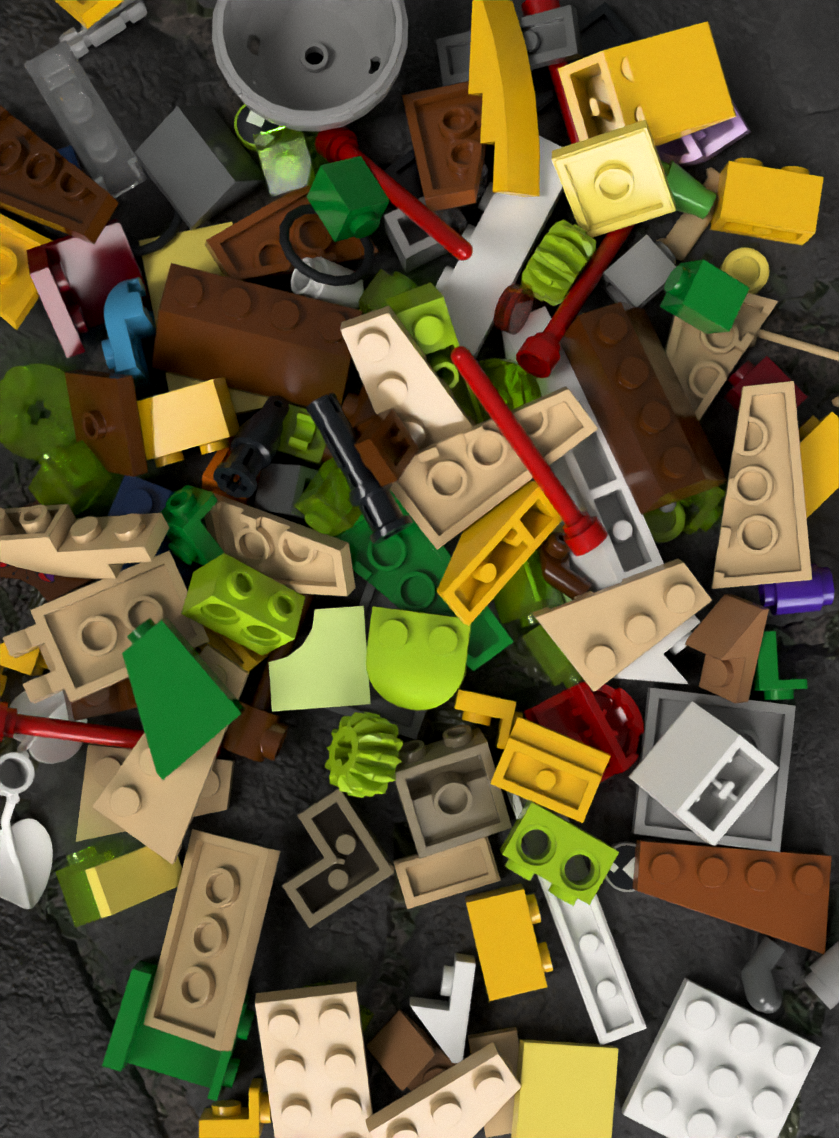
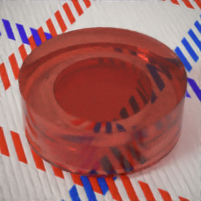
[494,283,534,335]

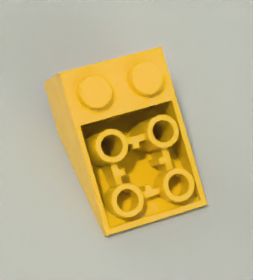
[558,21,737,147]

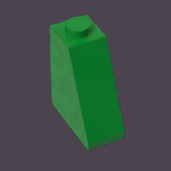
[122,618,245,780]

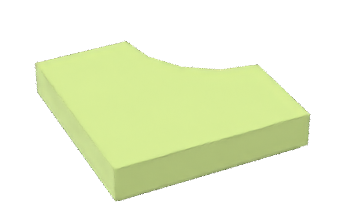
[269,606,371,712]

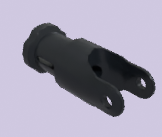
[213,396,289,498]

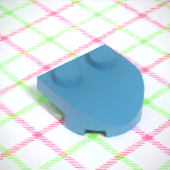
[102,277,156,389]

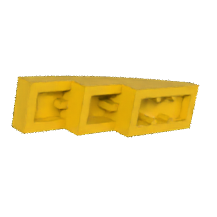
[468,0,540,197]

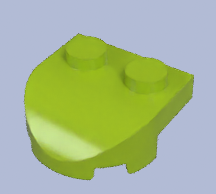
[366,606,472,710]

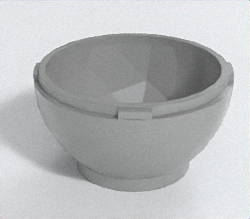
[212,0,408,132]

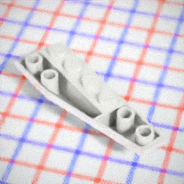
[501,306,664,603]

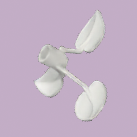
[0,691,87,909]

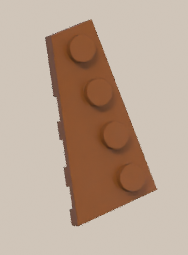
[633,839,832,954]

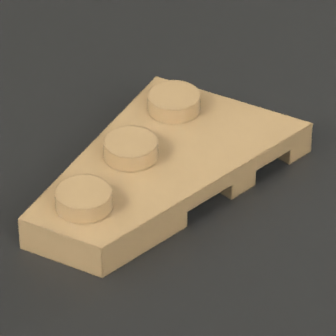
[532,559,712,692]

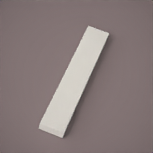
[505,790,646,1045]

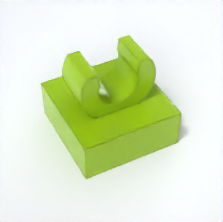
[277,404,326,466]

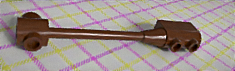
[220,385,376,763]

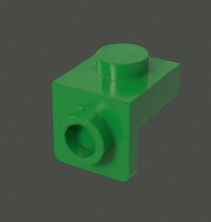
[160,485,225,565]
[751,631,808,700]

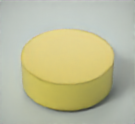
[720,248,769,295]

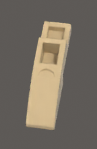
[0,504,169,579]

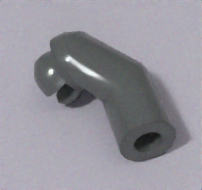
[741,936,785,1014]

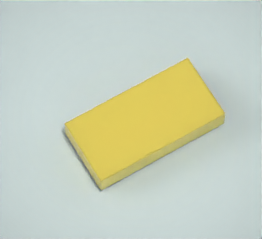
[85,846,182,918]

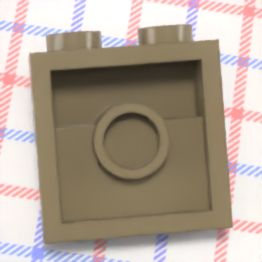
[394,725,512,859]

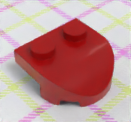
[524,681,644,783]

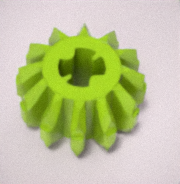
[521,219,596,306]
[325,712,403,798]

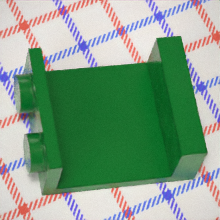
[102,961,256,1101]

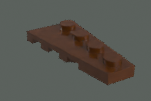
[0,105,119,245]

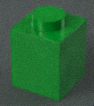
[307,156,390,242]
[660,259,750,334]

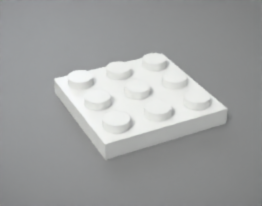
[621,978,820,1138]

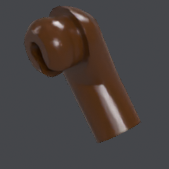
[538,532,592,600]

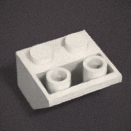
[628,701,779,846]

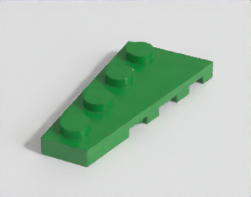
[327,489,514,671]

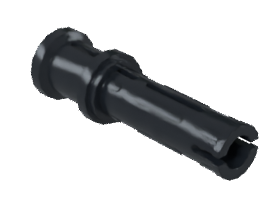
[306,393,413,544]

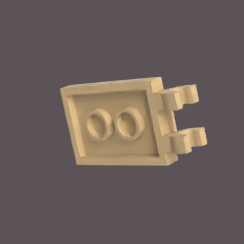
[3,550,210,704]

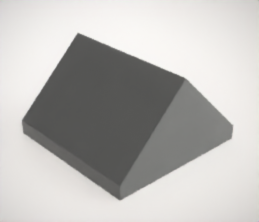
[134,106,268,231]

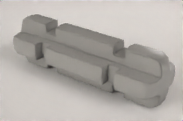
[59,0,147,60]

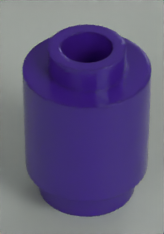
[758,563,834,616]

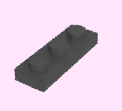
[436,5,583,87]

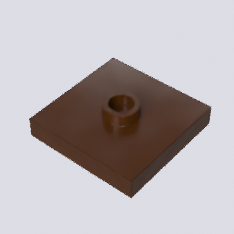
[64,369,148,477]

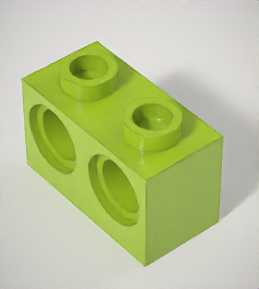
[181,553,305,656]
[500,800,619,906]

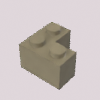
[282,788,395,928]

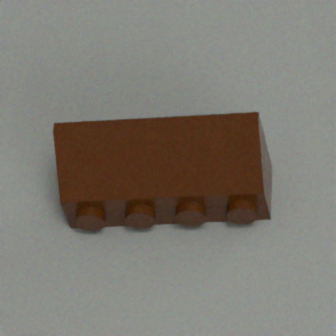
[152,263,363,407]
[560,302,727,515]

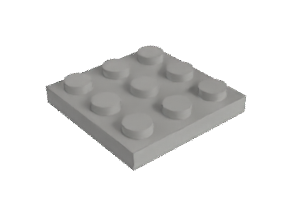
[631,687,796,852]

